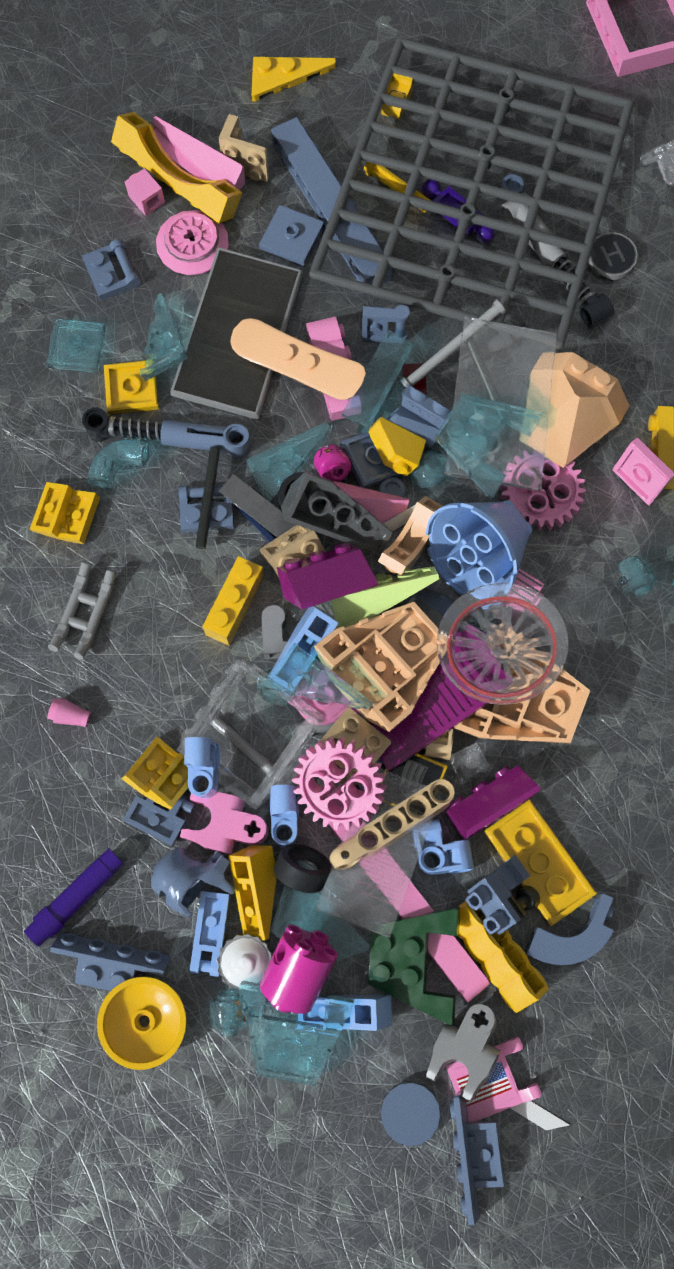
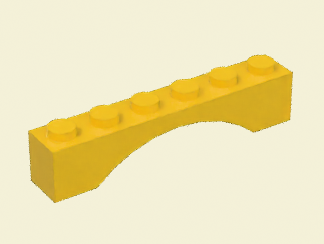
[111,112,242,223]

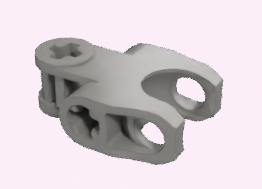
[426,1004,501,1102]

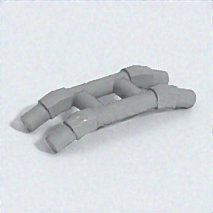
[48,562,117,660]

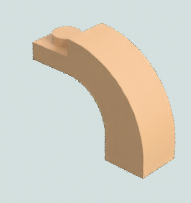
[378,496,442,575]

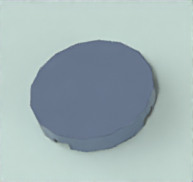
[381,1082,440,1146]

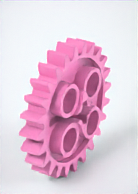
[499,450,586,531]
[292,737,386,830]

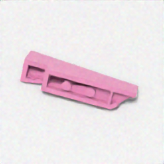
[153,116,246,190]

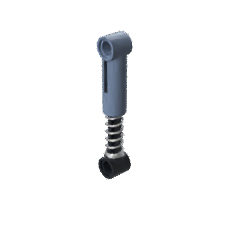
[82,407,251,458]

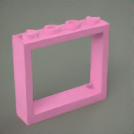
[586,0,674,77]

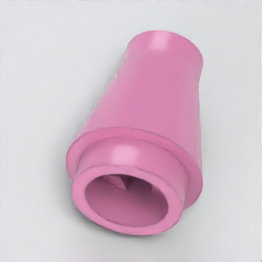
[47,697,91,727]

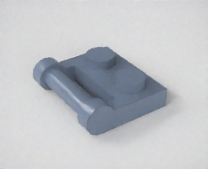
[81,239,141,301]
[362,305,410,344]
[179,483,234,533]

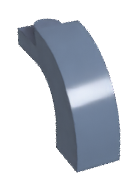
[524,893,614,965]

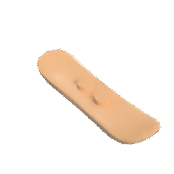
[230,318,366,400]

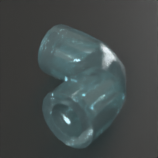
[86,439,149,489]

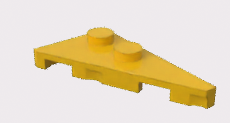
[251,57,335,102]

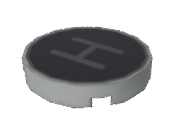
[588,232,638,280]

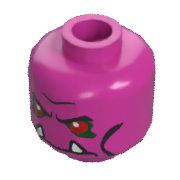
[314,444,351,482]

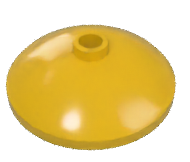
[97,977,187,1070]

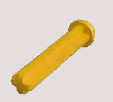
[364,162,431,212]

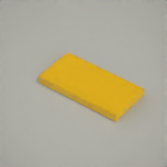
[484,799,597,927]

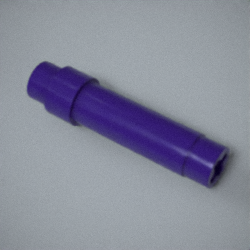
[24,848,124,947]

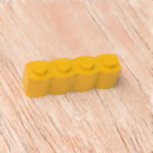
[457,901,549,1013]

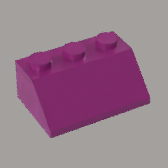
[277,543,377,610]
[445,765,541,840]

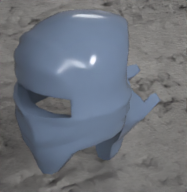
[151,847,235,918]

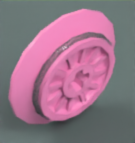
[156,210,229,275]

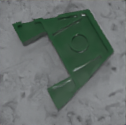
[368,907,461,1025]

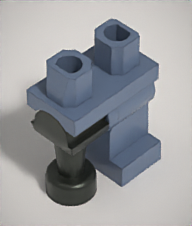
[466,855,540,935]

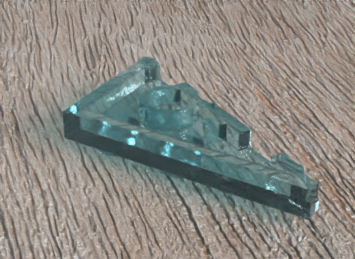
[140,293,188,381]
[246,422,329,504]
[261,643,373,710]

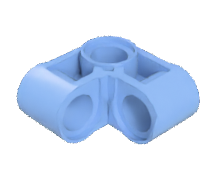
[184,737,220,799]
[270,785,299,848]
[411,819,474,876]

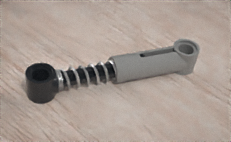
[501,193,614,328]

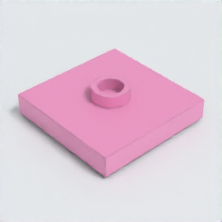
[612,437,674,505]

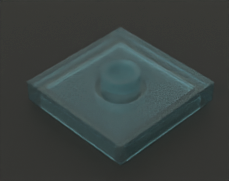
[46,319,106,373]

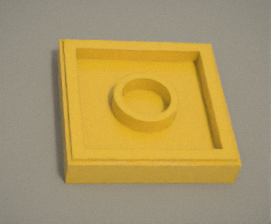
[104,360,159,415]

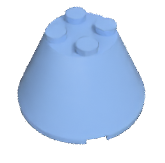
[426,500,532,603]

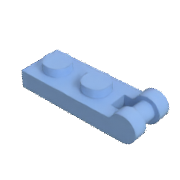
[190,891,230,977]

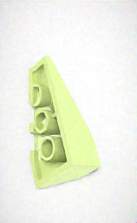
[331,566,439,628]

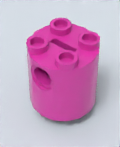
[259,924,338,1014]

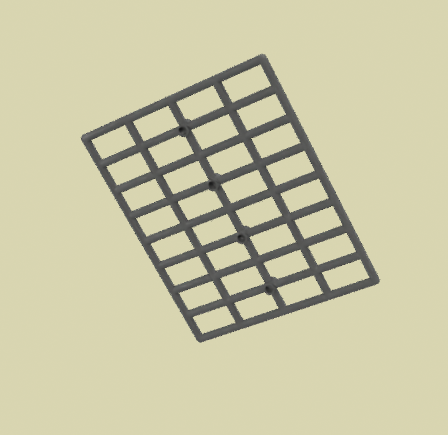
[309,37,634,349]

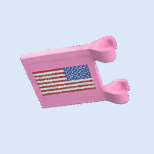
[446,1037,542,1122]

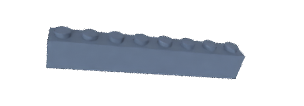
[271,117,393,285]

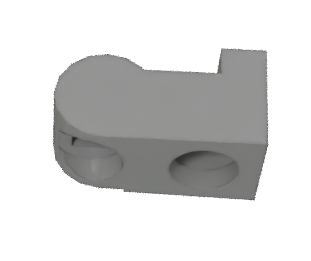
[262,605,288,659]

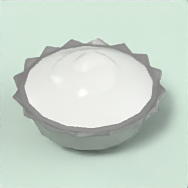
[217,933,272,992]

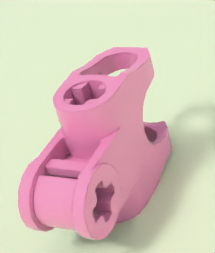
[180,792,269,855]

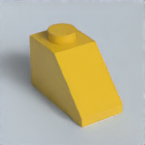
[368,417,426,476]

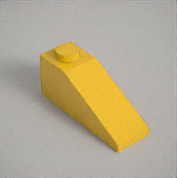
[229,845,277,940]

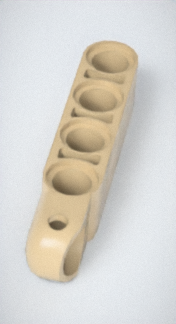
[329,779,455,870]

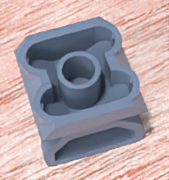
[386,383,453,448]

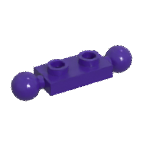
[422,179,495,244]

